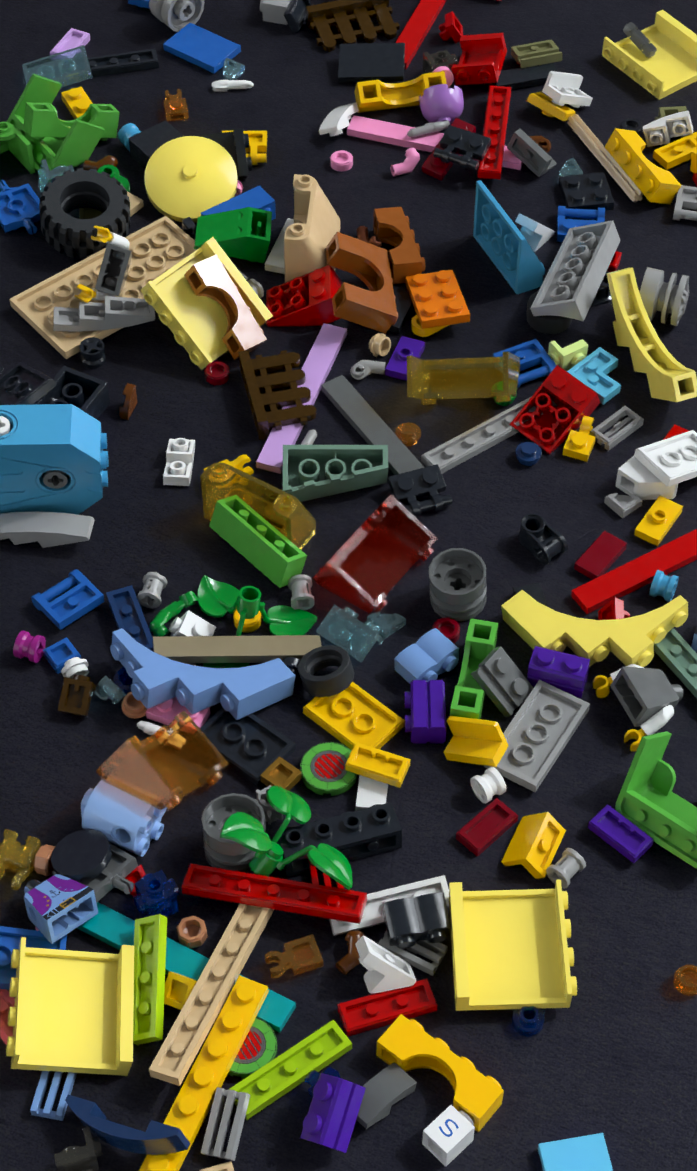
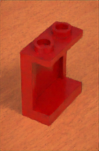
[451,33,507,85]

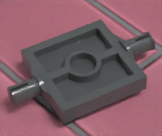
[52,843,138,903]

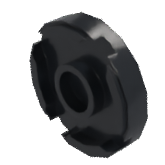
[51,829,112,882]

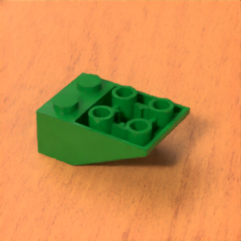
[194,207,272,263]

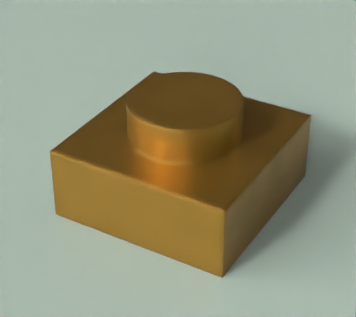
[260,756,302,791]

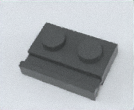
[471,646,534,717]

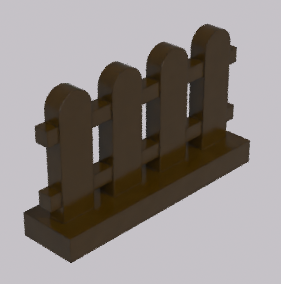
[305,0,400,52]
[238,350,316,440]

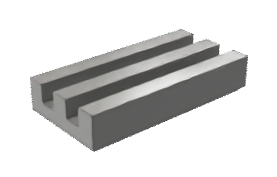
[590,406,644,451]
[378,931,447,976]
[201,1087,250,1161]

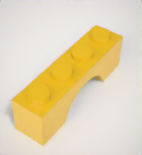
[354,71,447,113]
[605,128,681,204]
[377,1014,504,1132]

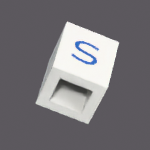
[422,1105,475,1167]

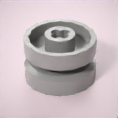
[149,0,205,32]

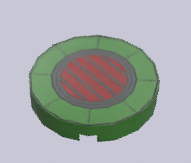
[300,742,357,796]
[228,1017,277,1079]

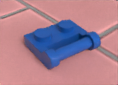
[557,206,605,242]
[492,339,556,389]
[31,569,105,630]

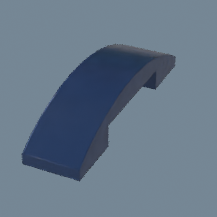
[65,1094,190,1155]

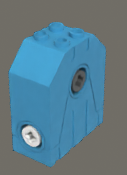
[0,404,109,515]

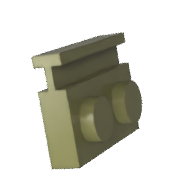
[511,39,562,68]

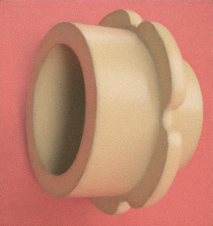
[369,333,391,357]

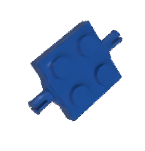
[0,180,40,234]

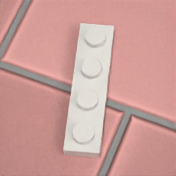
[329,875,449,936]

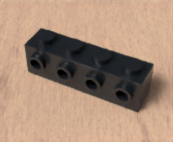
[276,802,402,877]

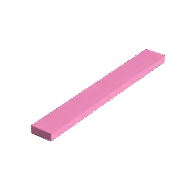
[347,115,523,170]

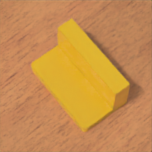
[443,716,509,767]
[501,812,566,879]

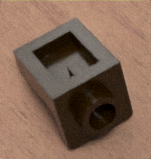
[58,675,97,717]

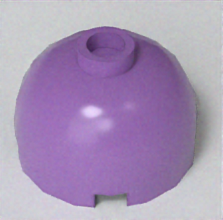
[419,84,464,124]

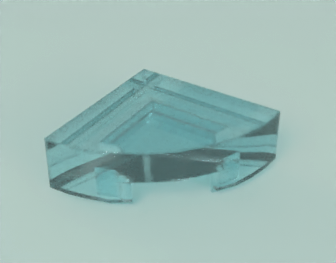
[223,58,245,80]
[559,158,583,177]
[367,612,406,639]
[95,676,126,704]

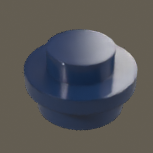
[516,442,542,466]

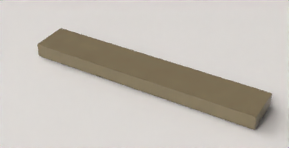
[152,635,321,663]

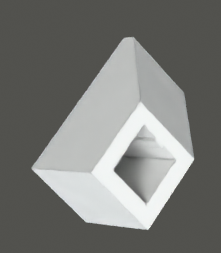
[616,456,678,500]

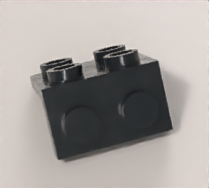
[199,128,252,178]

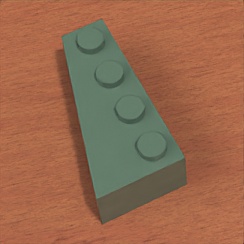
[283,445,388,506]

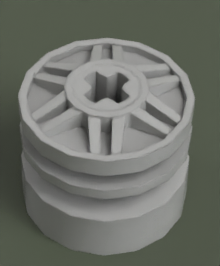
[640,267,689,326]

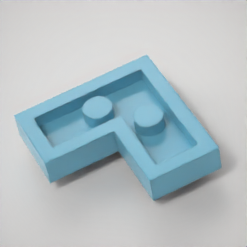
[567,347,621,405]

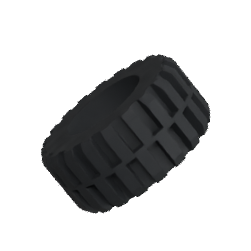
[39,168,130,259]

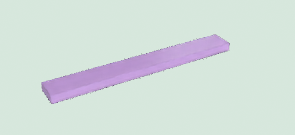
[256,323,347,474]

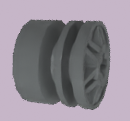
[429,548,487,621]
[201,793,266,873]

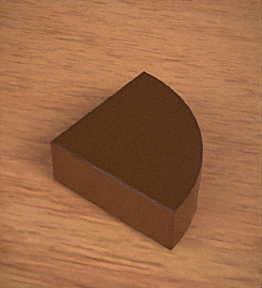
[119,383,138,420]

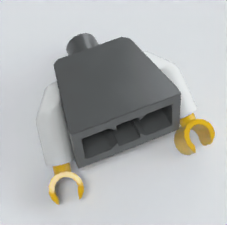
[75,226,133,303]
[593,664,683,752]

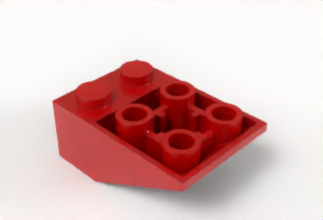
[266,265,343,327]
[510,365,600,454]

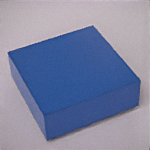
[43,637,81,674]

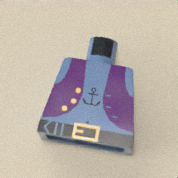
[24,874,98,944]

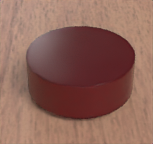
[204,361,230,385]
[433,618,460,643]

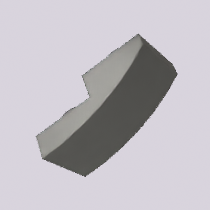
[356,1062,417,1129]

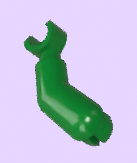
[149,591,198,637]

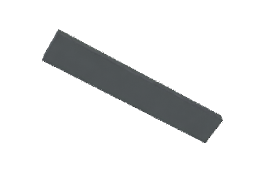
[321,375,424,475]

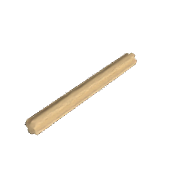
[568,114,643,203]

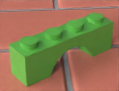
[23,102,120,141]
[449,618,498,728]

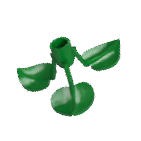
[197,575,317,668]
[220,786,353,890]

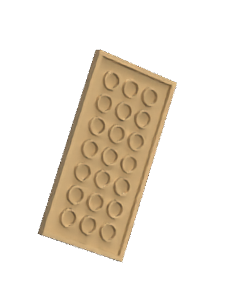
[10,216,196,359]

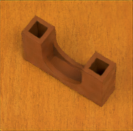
[325,232,398,333]

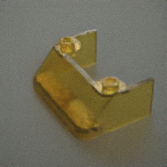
[407,352,520,405]

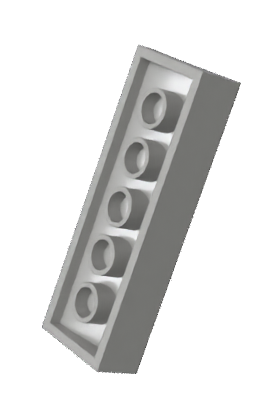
[530,220,621,321]

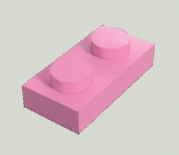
[146,697,210,734]

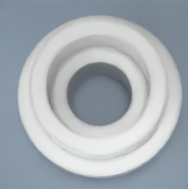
[61,657,89,679]

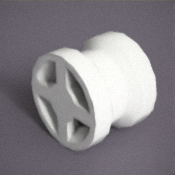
[470,767,507,804]

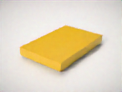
[303,682,405,750]

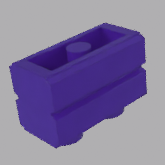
[527,646,590,698]
[404,680,446,743]
[300,1073,366,1153]

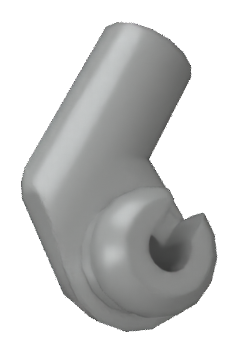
[350,360,386,380]

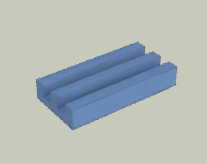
[30,1071,77,1121]

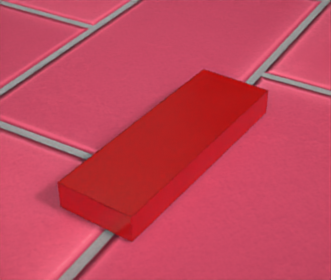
[337,979,437,1037]

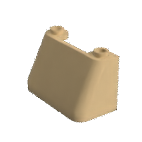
[284,174,340,282]

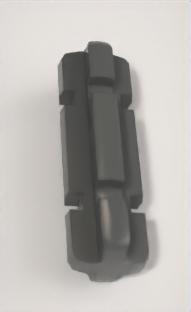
[623,22,657,58]

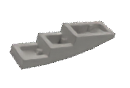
[53,296,155,332]
[0,511,95,548]

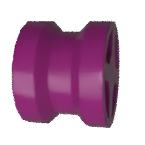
[13,630,46,663]

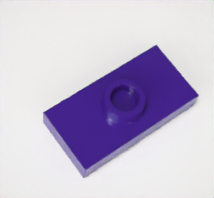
[385,336,425,381]
[588,804,654,863]

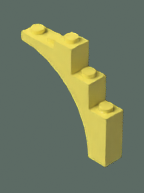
[607,267,697,402]
[501,590,688,667]

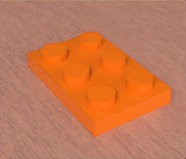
[406,270,470,329]

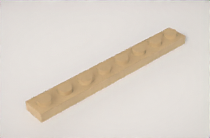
[149,904,274,1086]

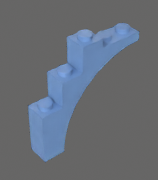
[110,628,295,720]

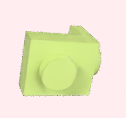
[548,339,588,371]

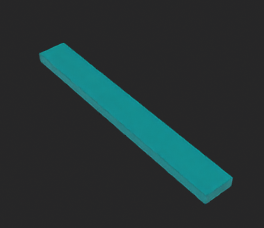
[77,902,296,1033]

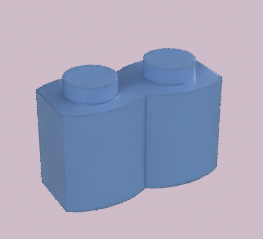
[395,628,459,683]

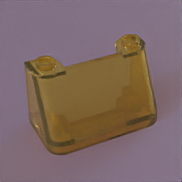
[200,462,316,550]

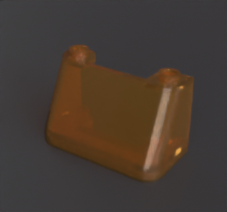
[96,711,229,811]

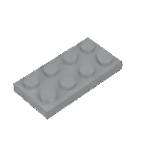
[484,680,590,792]

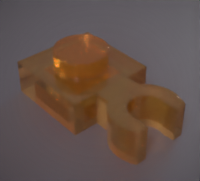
[163,89,189,121]
[265,934,323,978]

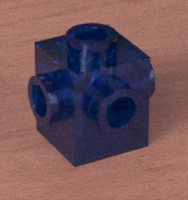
[133,870,180,917]

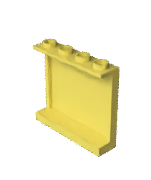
[602,10,697,100]
[140,237,273,370]
[448,880,577,1011]
[6,937,134,1076]

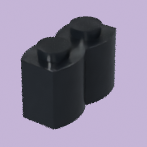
[382,892,452,949]

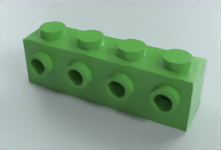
[209,495,307,588]

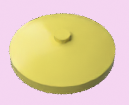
[144,136,238,223]

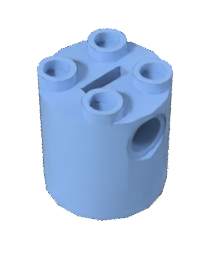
[81,776,168,857]

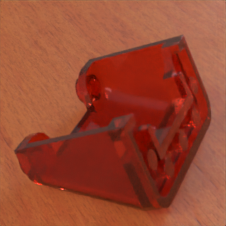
[312,495,438,614]

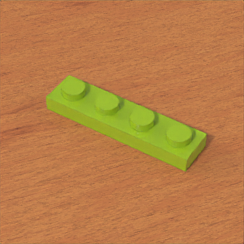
[133,914,167,1045]
[228,1020,352,1120]

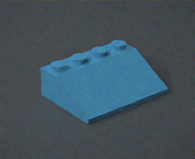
[473,180,545,294]

